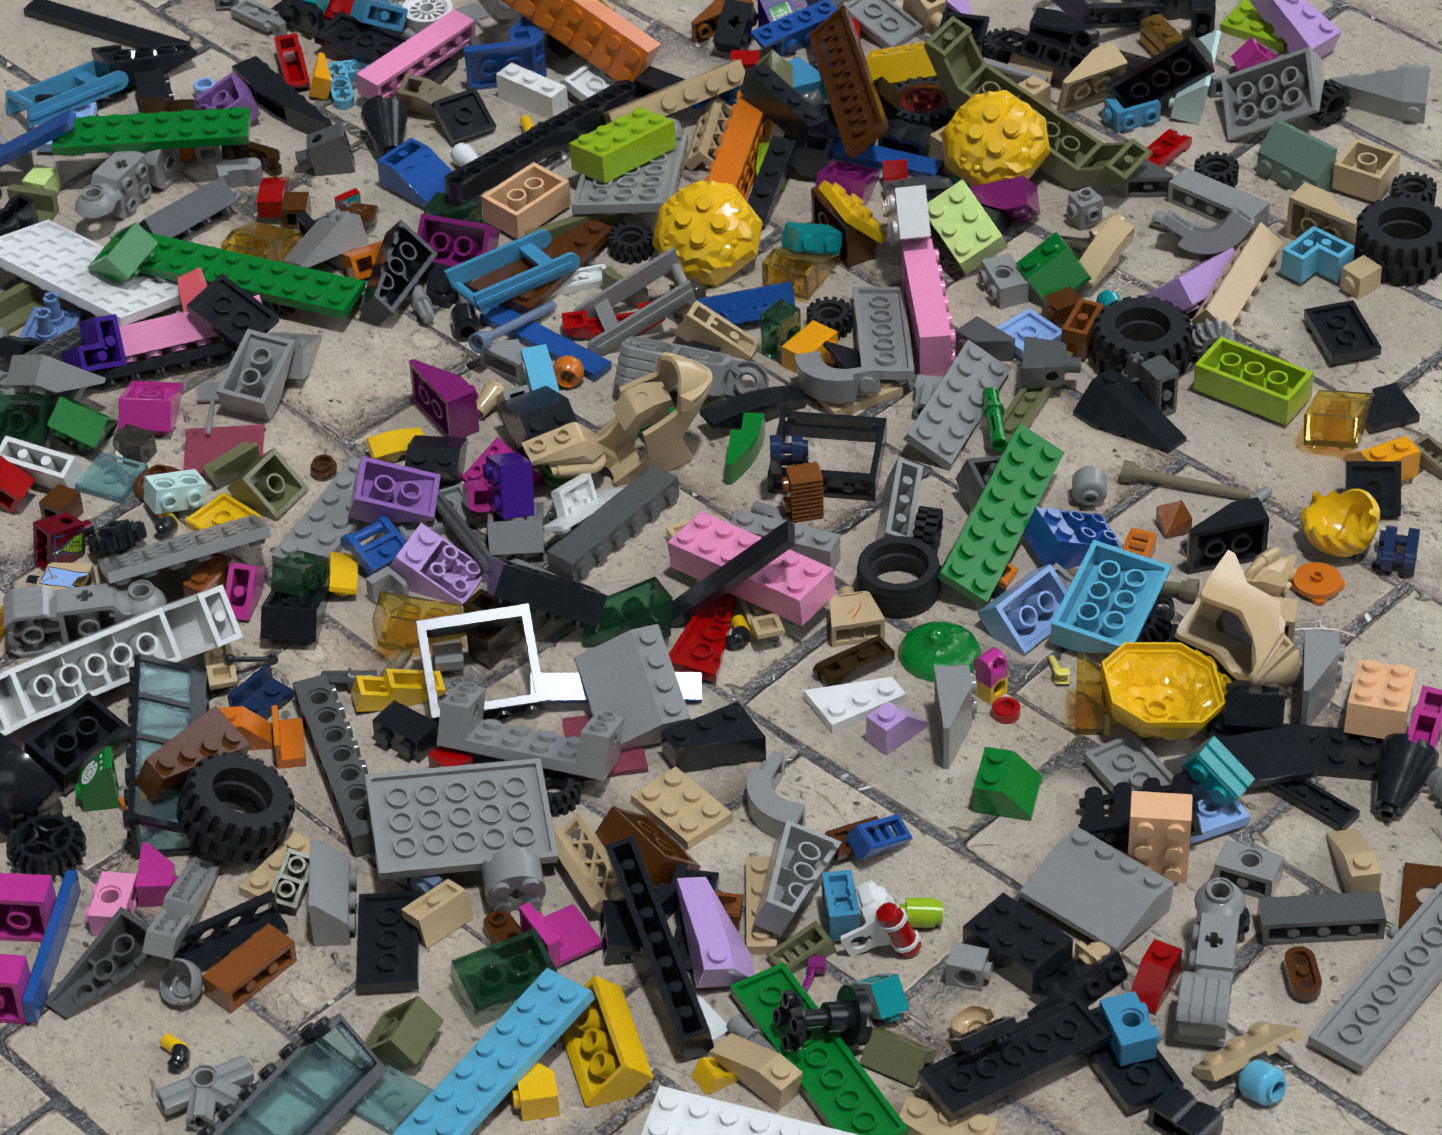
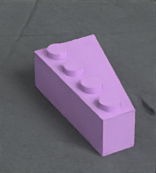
[1250,0,1342,58]

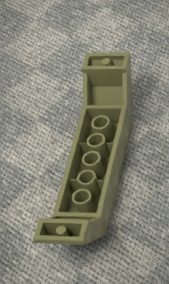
[924,16,1152,189]

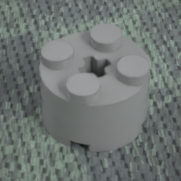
[481,847,546,913]

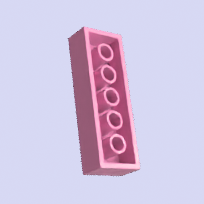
[901,239,956,376]
[667,511,836,626]

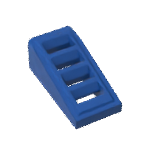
[846,814,913,860]

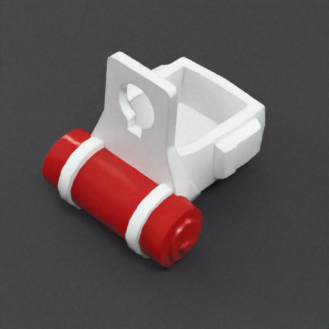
[840,880,921,958]

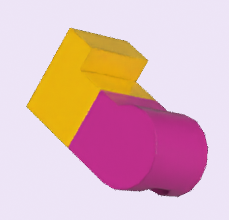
[973,647,1008,705]

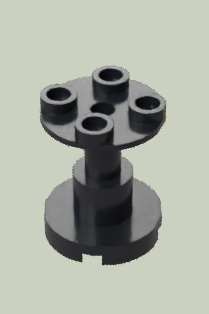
[773,984,872,1052]

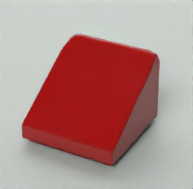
[882,159,908,181]

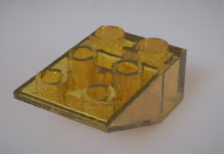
[221,222,302,262]
[762,246,841,300]

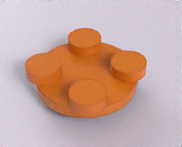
[1290,562,1345,606]

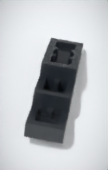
[700,385,808,429]

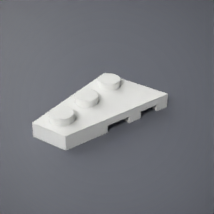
[562,62,616,101]
[804,677,906,733]

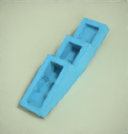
[521,344,560,393]

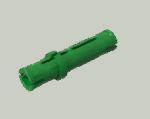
[982,387,1008,452]

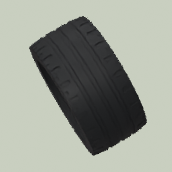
[857,536,940,619]

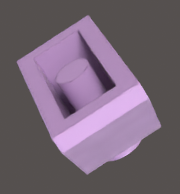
[866,702,928,755]

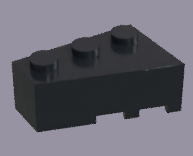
[661,701,766,773]

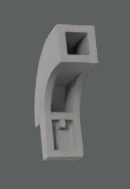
[1162,205,1255,254]
[795,351,881,403]
[747,750,806,839]

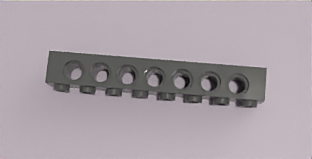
[292,674,375,858]

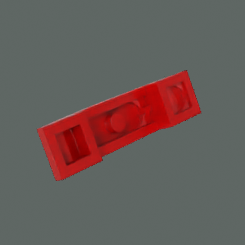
[561,301,666,339]

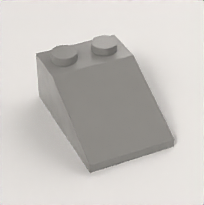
[282,209,369,268]
[216,329,296,421]
[269,332,322,383]
[5,354,106,397]
[487,502,545,559]
[1300,630,1345,726]
[934,665,977,769]

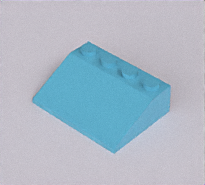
[1051,540,1172,653]

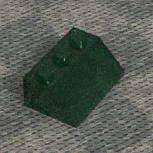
[0,394,53,447]
[450,928,558,1015]

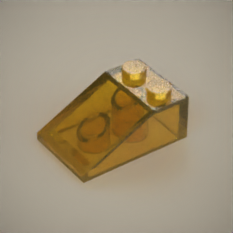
[1304,390,1372,451]
[372,591,466,651]

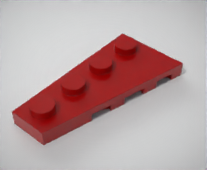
[669,593,736,683]

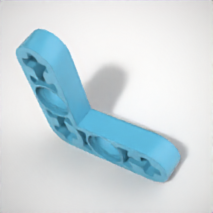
[328,59,369,110]

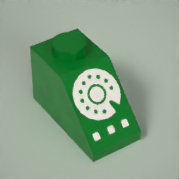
[75,747,119,812]

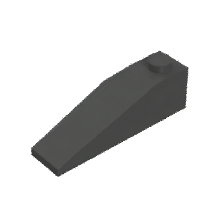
[44,907,151,1020]

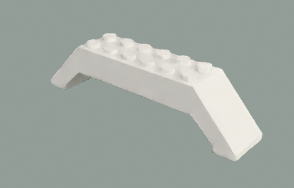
[0,584,243,735]

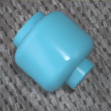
[1238,1059,1287,1106]

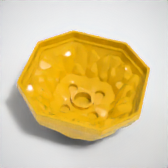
[941,90,1050,187]
[652,180,763,287]
[1101,642,1226,741]

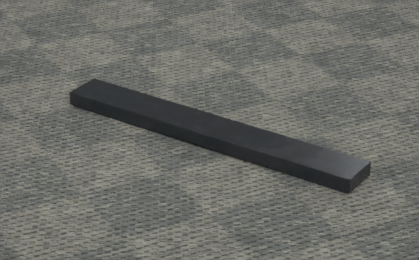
[24,0,190,49]

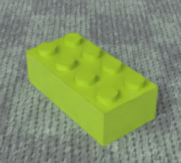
[569,107,677,183]
[1193,336,1314,425]

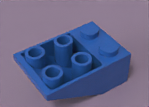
[377,137,452,212]
[1023,507,1123,570]

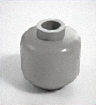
[1072,466,1107,506]

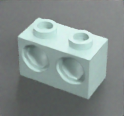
[144,469,207,514]

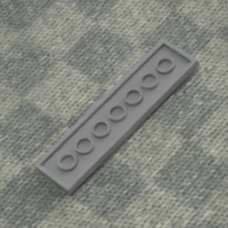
[1308,883,1442,1074]

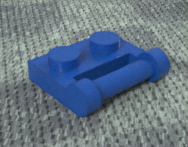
[340,516,407,576]

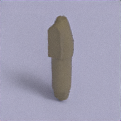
[380,644,413,677]

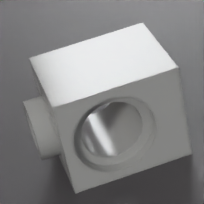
[945,942,993,992]

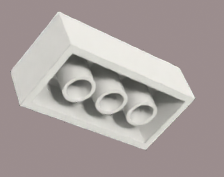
[882,185,931,248]

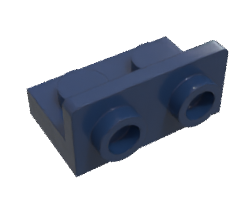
[227,664,294,720]

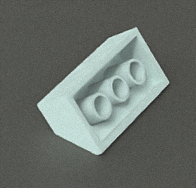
[1168,30,1221,124]

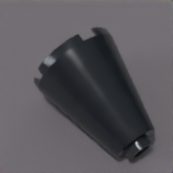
[361,95,409,158]
[1374,733,1439,819]

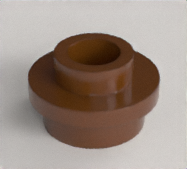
[310,454,337,479]

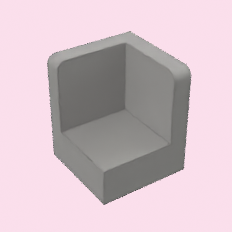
[366,566,410,615]

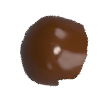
[340,203,379,229]

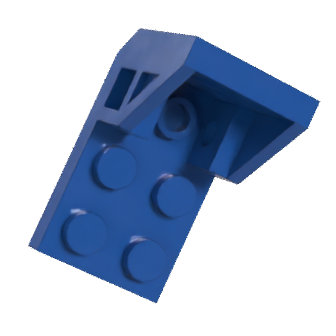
[464,16,547,90]

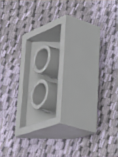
[308,839,357,947]

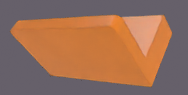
[271,705,307,769]

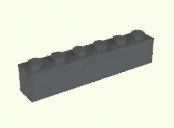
[547,464,679,582]

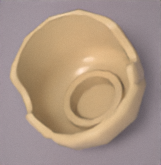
[951,1004,997,1037]

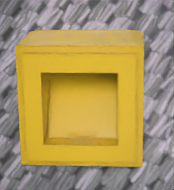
[692,1057,739,1095]

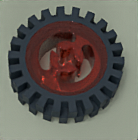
[887,76,957,132]

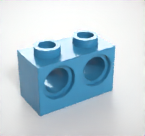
[822,870,860,941]

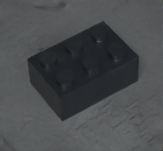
[24,692,129,795]
[963,893,1073,996]

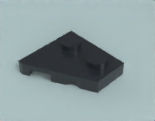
[426,262,473,309]

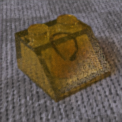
[1075,653,1116,736]

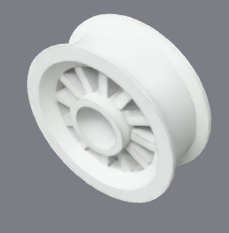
[402,0,452,34]

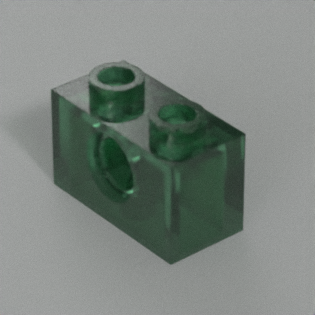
[760,299,801,364]
[271,550,329,597]

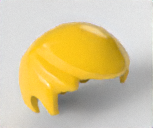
[1300,489,1380,557]

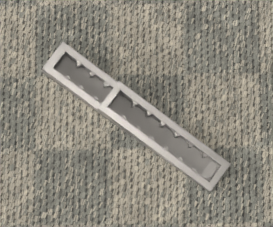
[142,856,222,960]

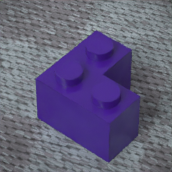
[62,314,127,373]
[482,452,535,519]

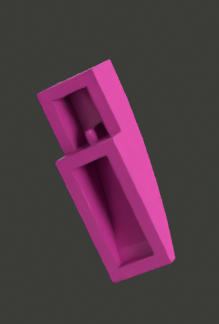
[1407,685,1442,750]

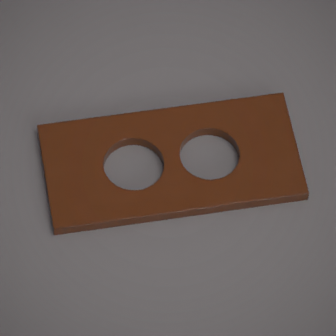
[1399,862,1442,930]

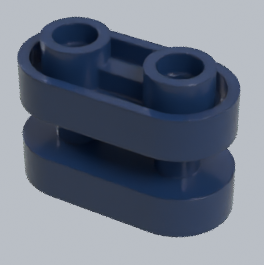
[770,434,809,474]
[1376,525,1420,575]

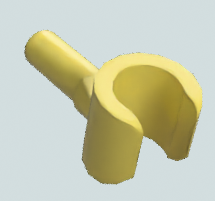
[1048,655,1070,684]

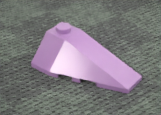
[1145,247,1235,314]
[676,877,755,988]

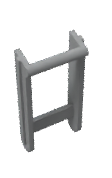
[574,247,696,356]

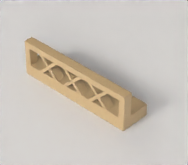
[684,95,732,171]
[553,813,624,913]

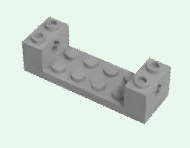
[437,681,624,781]

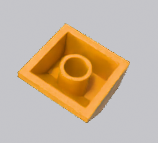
[1343,436,1421,482]

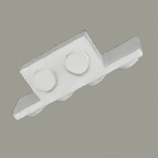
[543,473,623,535]

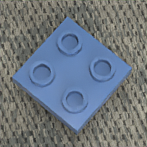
[19,292,84,341]

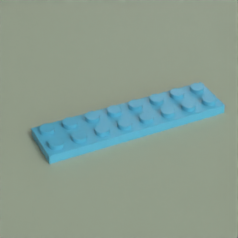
[392,968,595,1135]

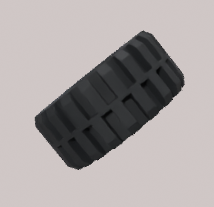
[1354,196,1442,285]
[1092,295,1192,388]
[176,752,295,864]

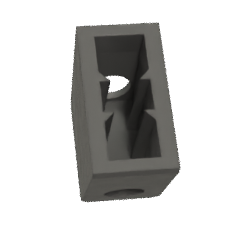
[295,122,355,176]
[1021,336,1081,389]

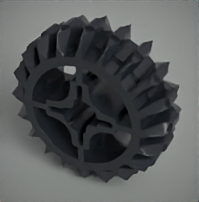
[6,811,87,881]

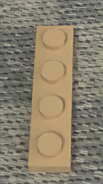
[746,857,777,955]

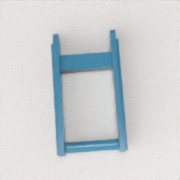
[5,60,128,128]
[444,229,580,314]

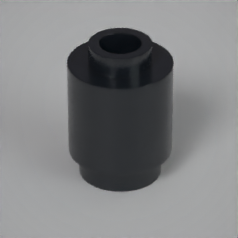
[451,303,479,340]

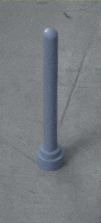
[468,301,556,353]

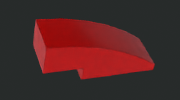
[274,33,310,89]
[257,176,289,218]

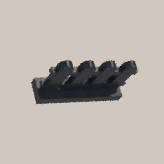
[1078,773,1202,848]

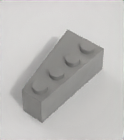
[754,820,841,936]

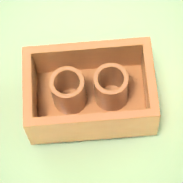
[481,162,571,239]
[1344,660,1416,739]
[1128,791,1192,883]

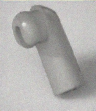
[751,501,782,520]

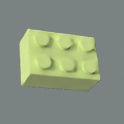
[927,179,1008,275]

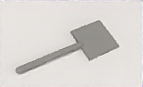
[455,2,499,43]
[197,382,221,435]

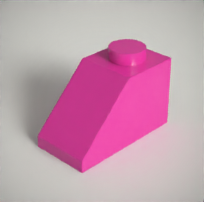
[1231,37,1277,72]
[225,562,266,621]
[135,843,179,907]

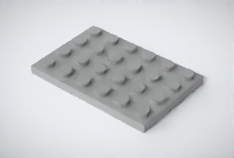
[572,134,688,215]
[97,514,272,586]
[364,758,558,880]

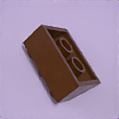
[811,187,877,268]
[595,806,701,889]

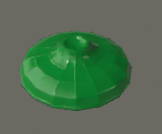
[899,621,981,682]

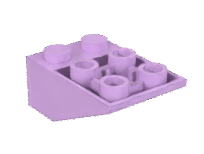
[389,523,486,606]

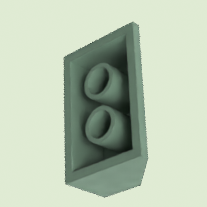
[1256,119,1337,192]

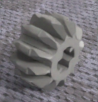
[1192,317,1235,358]

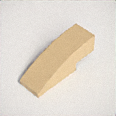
[1080,216,1135,288]

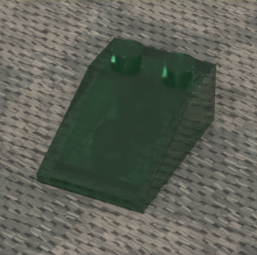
[582,576,673,648]

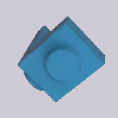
[1102,96,1161,133]

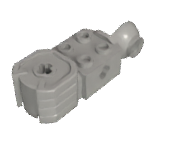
[75,148,185,220]
[614,336,769,398]
[3,580,166,657]
[1174,877,1245,1047]

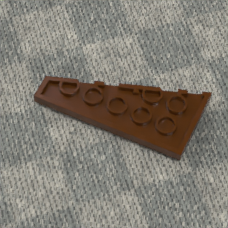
[467,220,612,314]

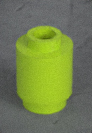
[900,897,943,928]

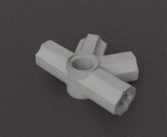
[156,1055,254,1131]

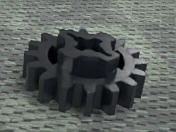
[87,519,147,555]

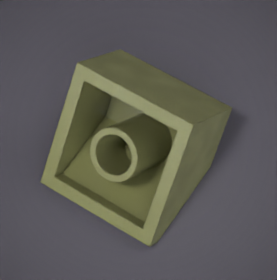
[227,448,309,521]
[355,996,444,1073]

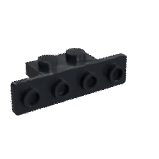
[271,0,330,35]
[1027,950,1128,1017]

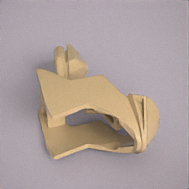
[521,352,713,487]
[1174,546,1300,689]

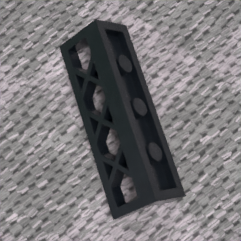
[166,890,289,973]

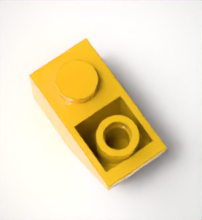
[512,1062,560,1121]

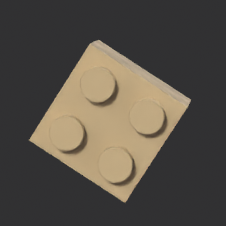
[1332,138,1401,202]

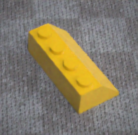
[866,41,938,84]
[562,975,654,1107]

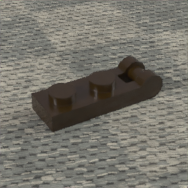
[221,141,282,177]
[813,635,895,687]

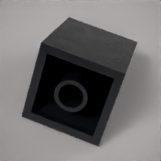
[497,386,578,452]

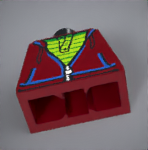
[33,512,94,571]

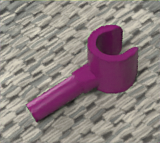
[802,955,827,992]

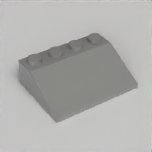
[1221,46,1324,142]
[574,624,691,751]
[1019,827,1174,951]

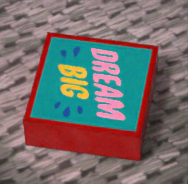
[334,188,361,209]

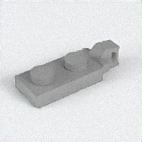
[230,0,288,36]

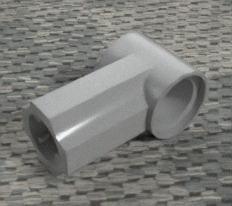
[913,374,944,417]

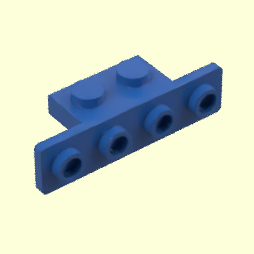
[751,0,837,57]
[696,281,795,327]

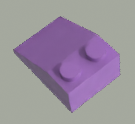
[195,71,261,123]
[348,456,441,523]

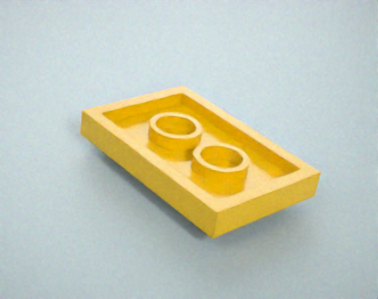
[818,180,887,244]

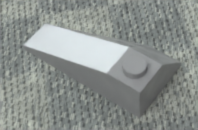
[1331,65,1430,123]

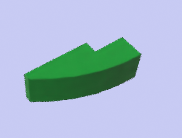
[726,413,765,485]

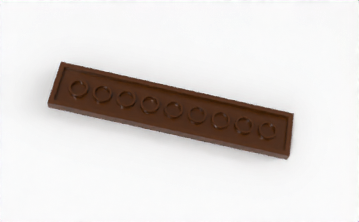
[808,4,889,159]

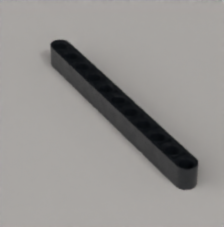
[444,80,636,205]

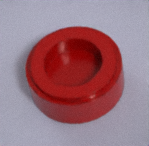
[992,697,1021,724]

